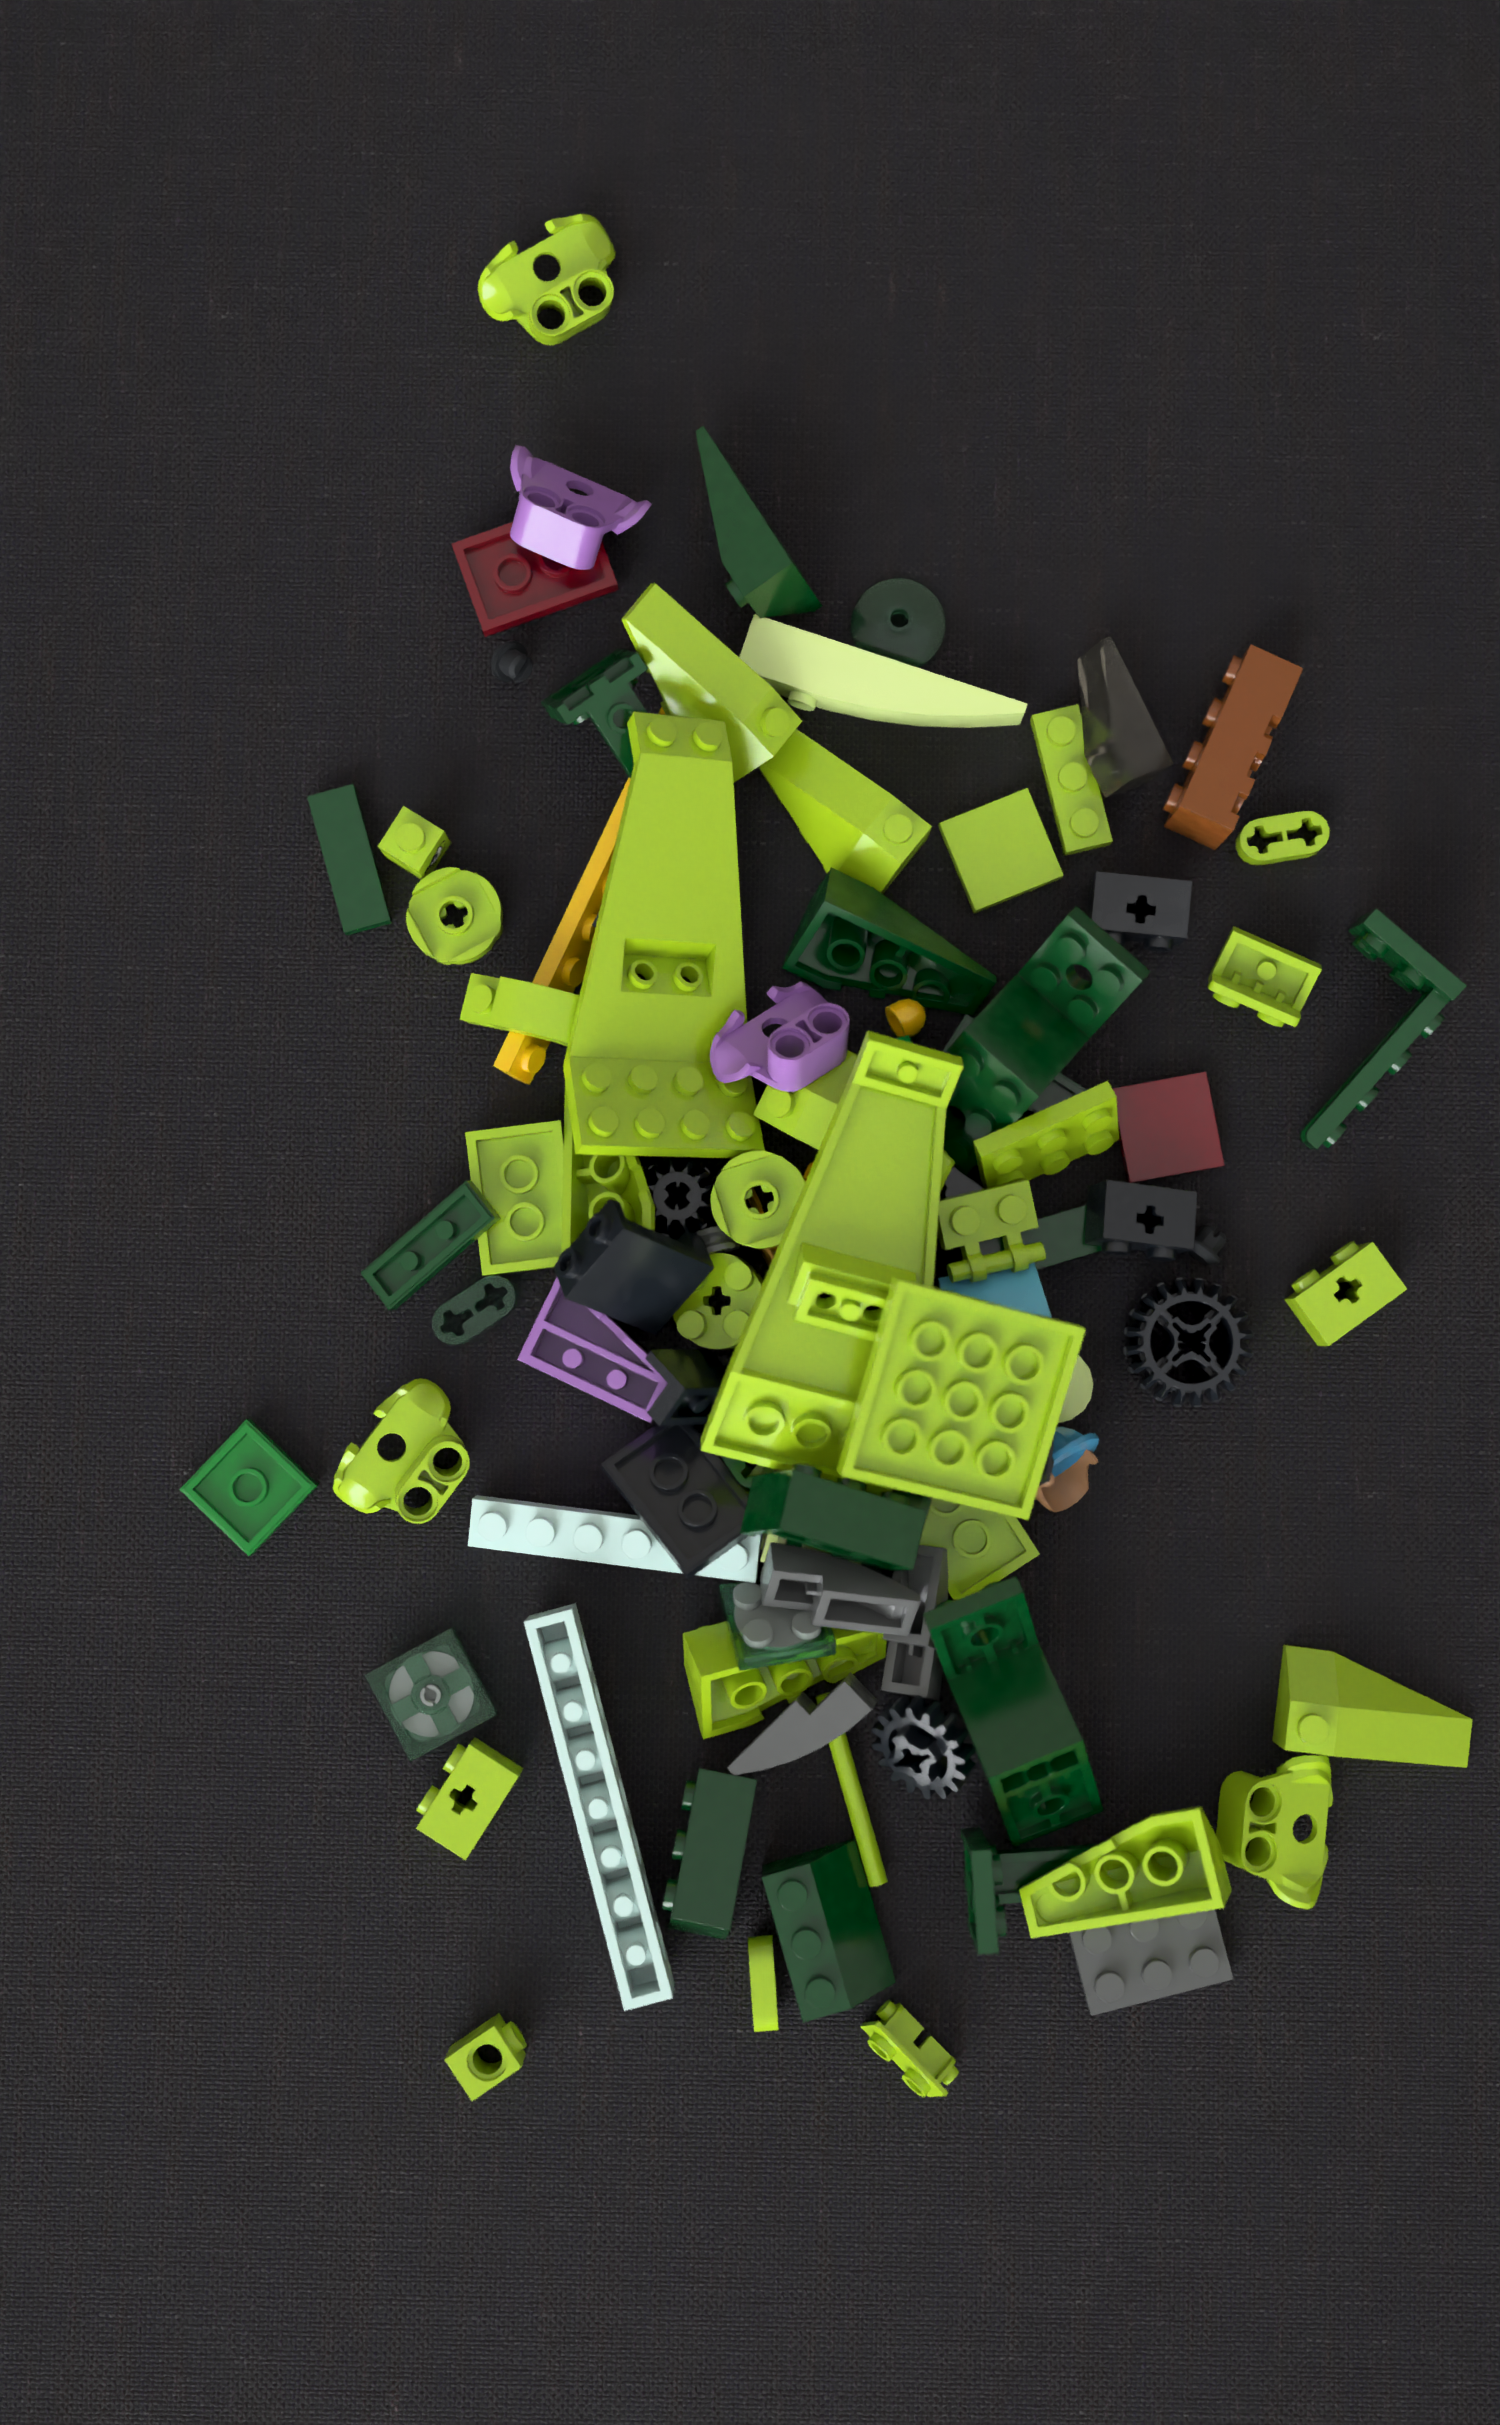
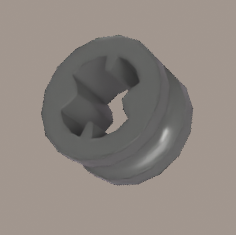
[695,1226,740,1254]

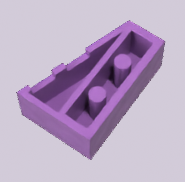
[517,1277,667,1423]

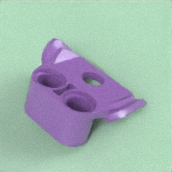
[510,445,652,570]
[710,981,850,1092]

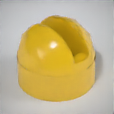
[885,999,926,1038]

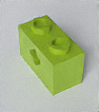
[1284,1241,1407,1346]
[416,1737,523,1861]

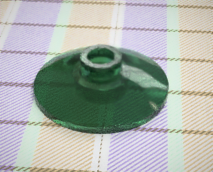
[851,578,946,668]

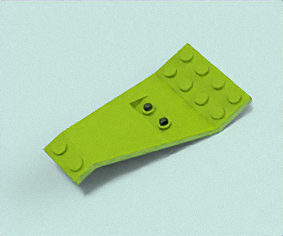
[563,712,765,1158]
[701,1031,964,1495]

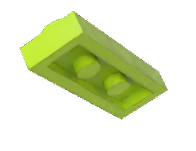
[1030,704,1113,856]

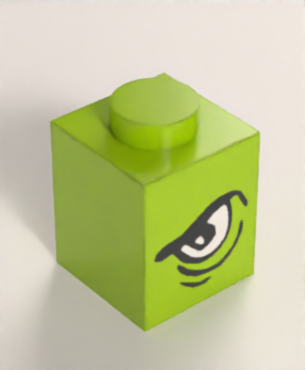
[378,806,451,879]

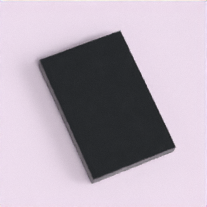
[601,1424,749,1580]

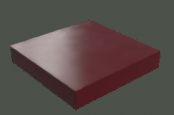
[1113,1072,1225,1183]

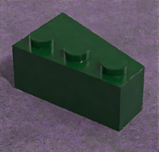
[740,1464,926,1571]
[662,1768,757,1939]

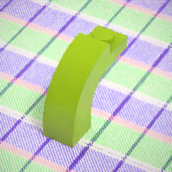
[459,973,579,1046]

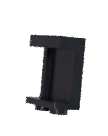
[554,1199,715,1335]

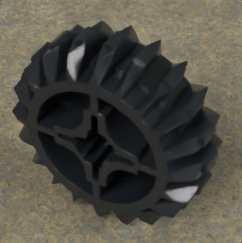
[1122,1277,1254,1408]

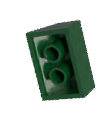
[762,1838,896,2023]

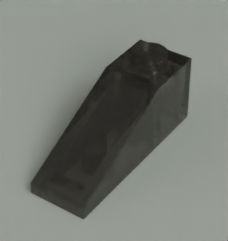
[1078,636,1174,798]

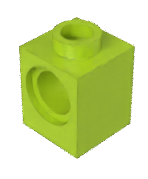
[444,2013,527,2101]

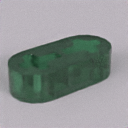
[432,1275,518,1345]

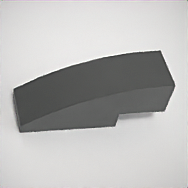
[760,1542,921,1636]
[881,1545,948,1701]
[727,1672,878,1775]

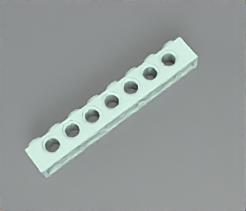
[524,1603,675,2011]

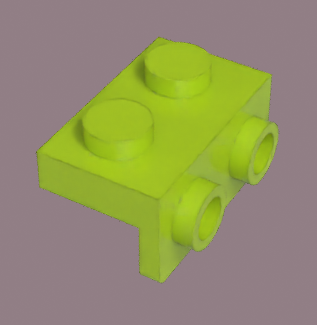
[1208,926,1322,1027]

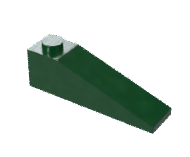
[695,426,822,618]
[782,867,997,1015]

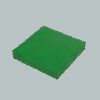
[179,1419,319,1556]

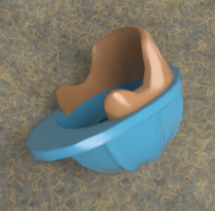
[1035,1427,1099,1512]

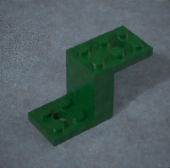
[943,906,1151,1176]
[923,1576,1103,1847]

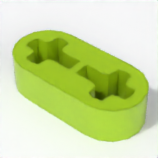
[1236,811,1330,865]
[748,1935,779,2032]

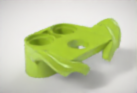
[478,214,615,345]
[333,1378,470,1524]
[1216,1755,1333,1909]

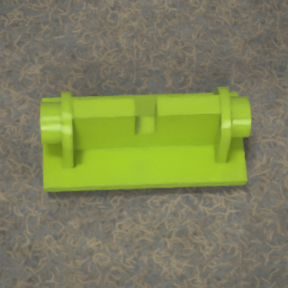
[860,1999,959,2097]

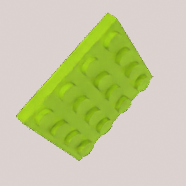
[836,1277,1086,1520]

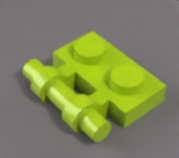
[937,1179,1046,1283]

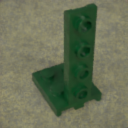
[541,648,648,779]
[1300,908,1467,1149]
[961,1827,1098,1954]

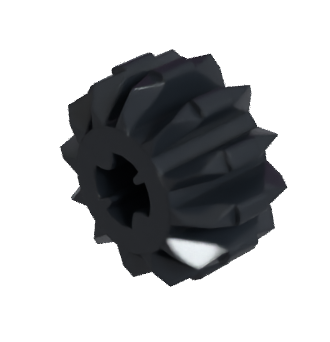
[647,1157,713,1237]

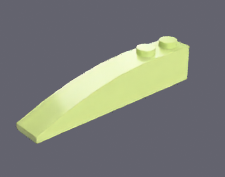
[739,614,1027,728]

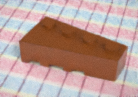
[1162,644,1303,850]

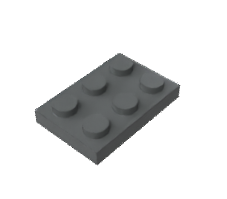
[1069,1909,1233,2016]

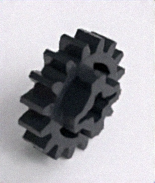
[871,1695,976,1799]

